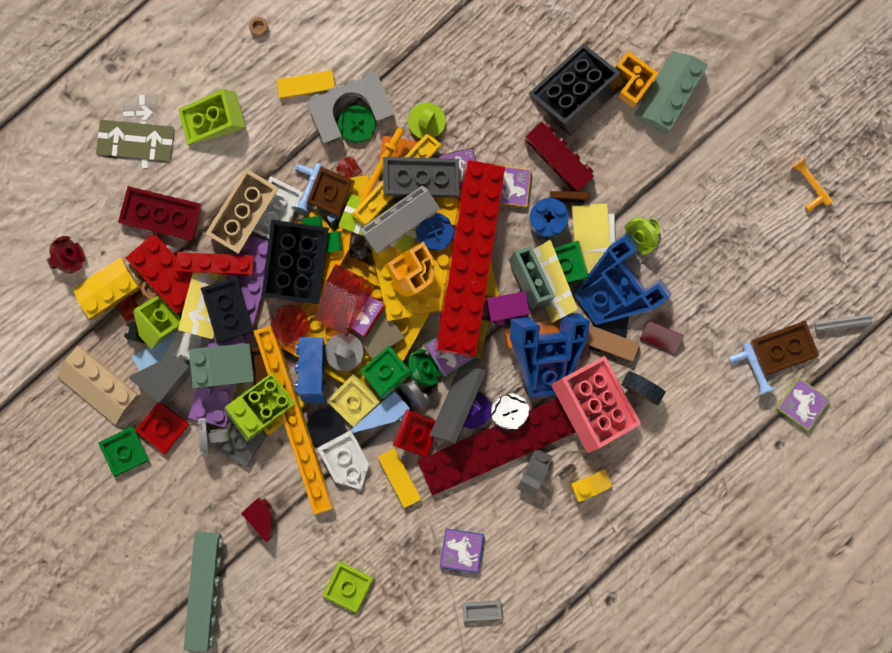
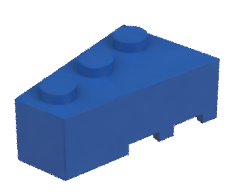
[295,337,326,403]

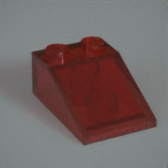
[315,264,375,336]

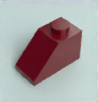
[241,497,273,542]

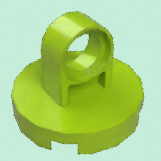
[408,102,446,140]
[623,217,660,255]

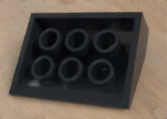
[528,43,625,136]
[261,219,329,304]

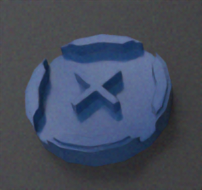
[415,213,454,251]

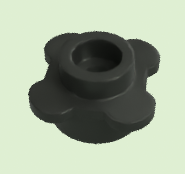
[350,245,372,261]

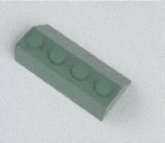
[634,51,708,135]

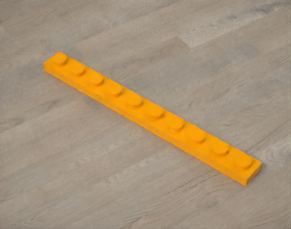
[254,325,334,515]

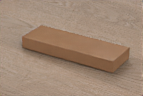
[586,325,640,362]

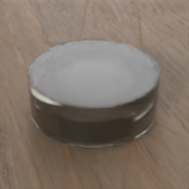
[558,463,577,481]

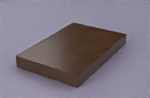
[751,320,819,376]

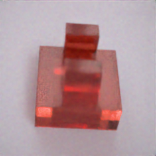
[336,156,363,178]
[115,295,139,322]

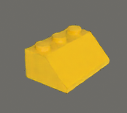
[73,257,141,320]

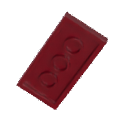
[118,186,202,241]

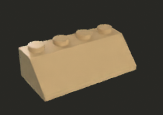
[206,169,279,254]
[57,346,141,425]

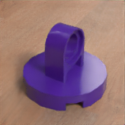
[463,392,491,429]

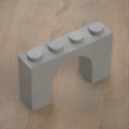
[306,72,395,147]

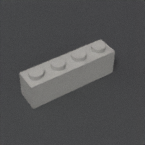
[359,186,440,253]

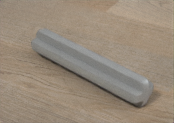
[814,314,872,332]

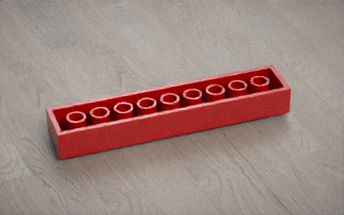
[434,160,505,358]

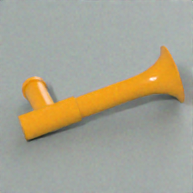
[790,157,833,212]

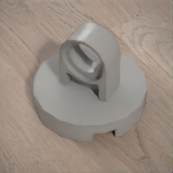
[325,333,364,371]
[198,418,230,457]

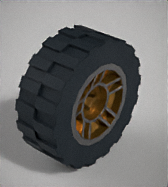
[621,371,666,405]

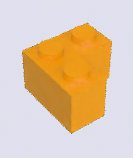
[615,51,658,108]

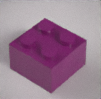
[486,291,530,327]

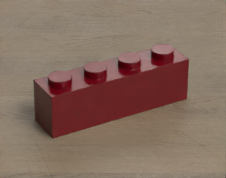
[524,121,594,192]

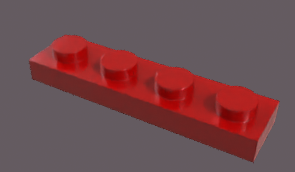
[175,252,255,276]

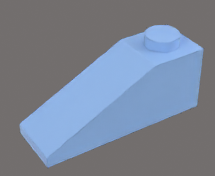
[351,391,410,433]

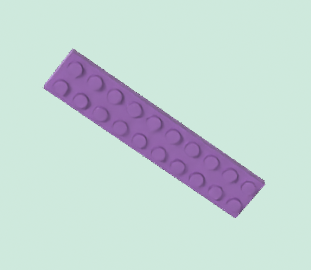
[188,236,268,428]

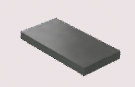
[382,157,460,198]
[430,366,486,443]

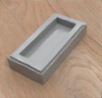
[462,600,502,622]

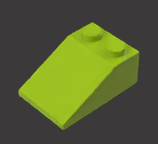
[178,89,245,145]

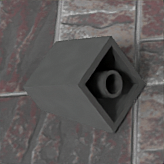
[129,354,191,404]

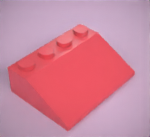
[551,356,641,453]

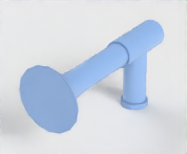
[291,163,323,216]
[729,342,776,396]

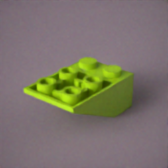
[224,373,295,442]

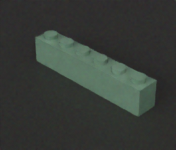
[183,531,223,652]

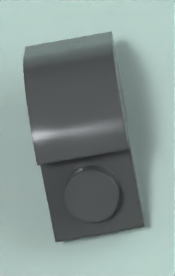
[517,449,553,497]

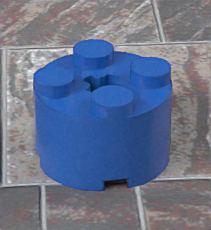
[529,198,568,239]

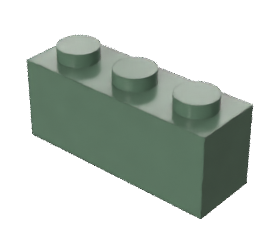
[509,246,555,311]

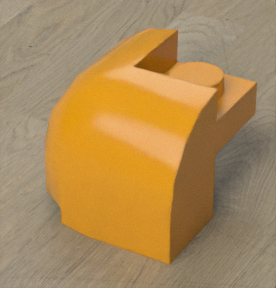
[384,242,436,296]

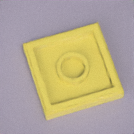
[327,374,381,428]

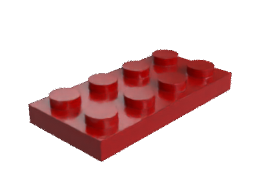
[125,233,192,314]

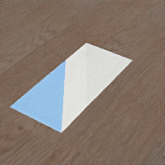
[131,331,202,371]

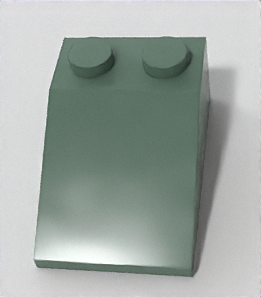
[189,343,254,389]

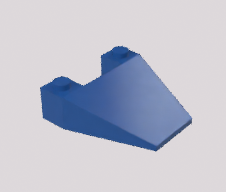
[574,232,672,325]
[509,313,590,398]

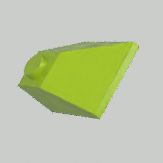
[133,295,182,350]

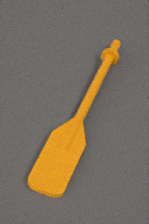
[320,127,405,296]

